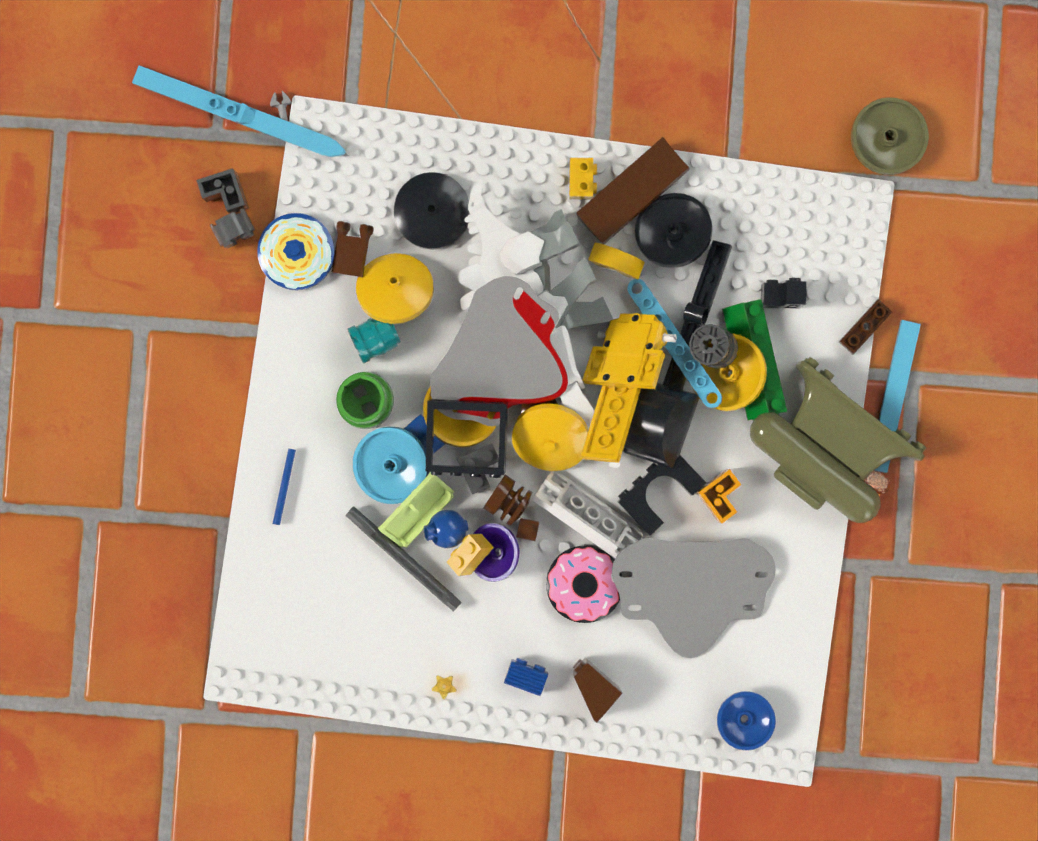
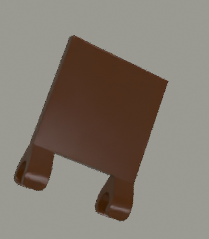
[332,221,374,277]

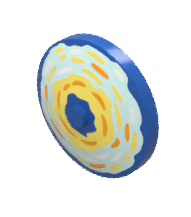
[257,213,335,290]

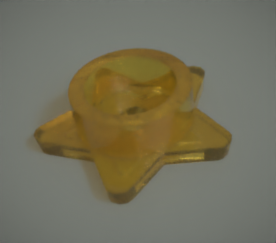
[432,675,457,699]

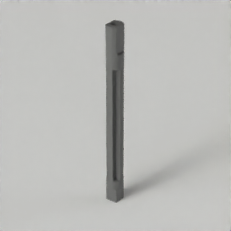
[346,506,462,612]

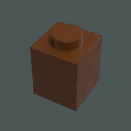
[516,517,539,541]

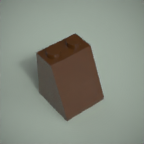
[572,658,622,723]

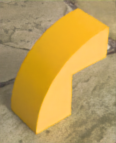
[588,242,645,280]

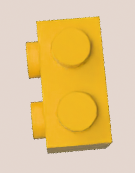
[569,158,597,200]
[447,534,494,576]

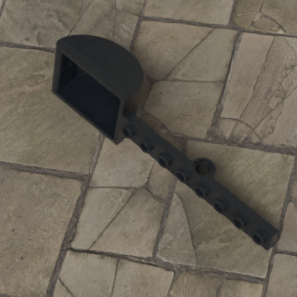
[623,240,732,469]

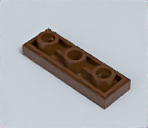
[839,299,892,355]

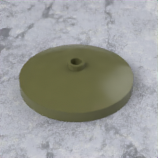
[851,98,929,175]

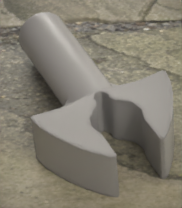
[270,91,292,121]

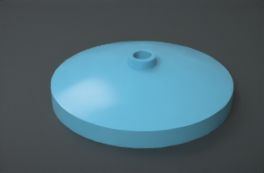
[353,426,429,504]

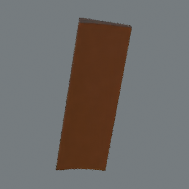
[576,137,690,244]

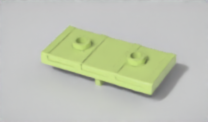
[378,472,455,548]

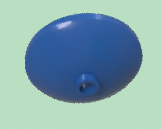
[717,691,776,750]

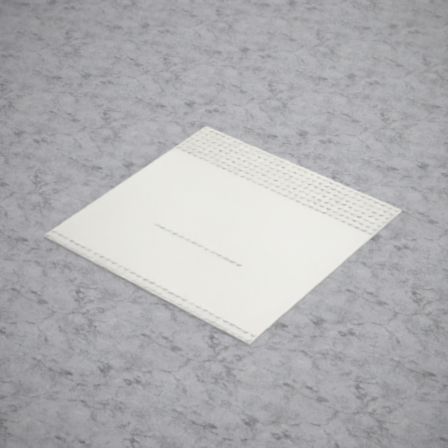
[203,96,894,787]

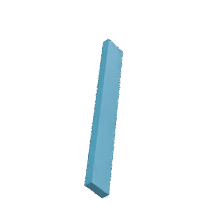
[875,320,921,473]

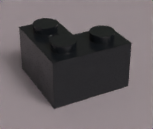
[761,278,806,309]

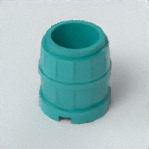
[347,318,401,364]

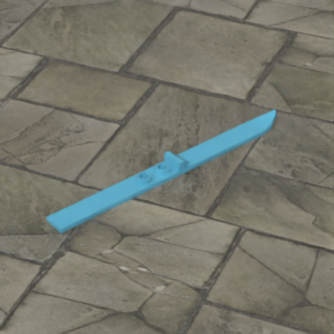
[132,65,346,157]

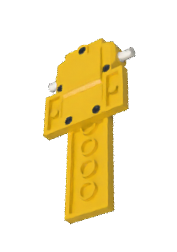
[581,313,677,463]

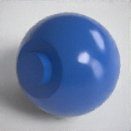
[424,510,468,548]

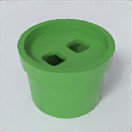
[336,372,394,429]

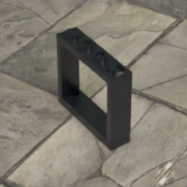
[425,399,508,478]

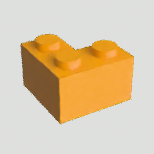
[696,469,741,524]

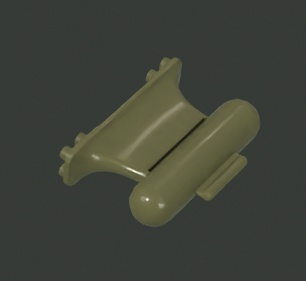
[750,357,927,523]

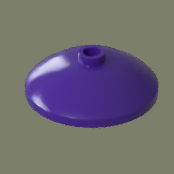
[473,523,519,582]

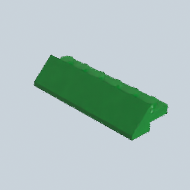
[722,299,787,421]

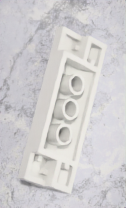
[532,471,648,558]

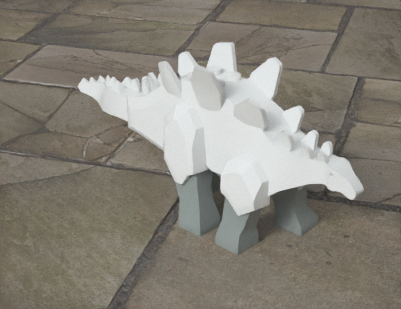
[457,184,621,468]

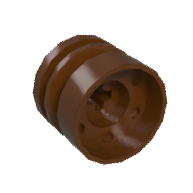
[483,474,533,526]

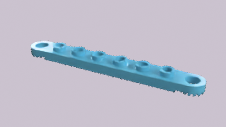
[627,279,722,408]

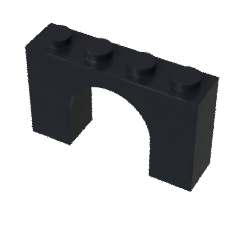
[617,455,706,536]

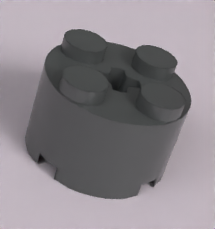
[210,208,255,249]

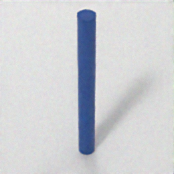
[272,448,296,525]

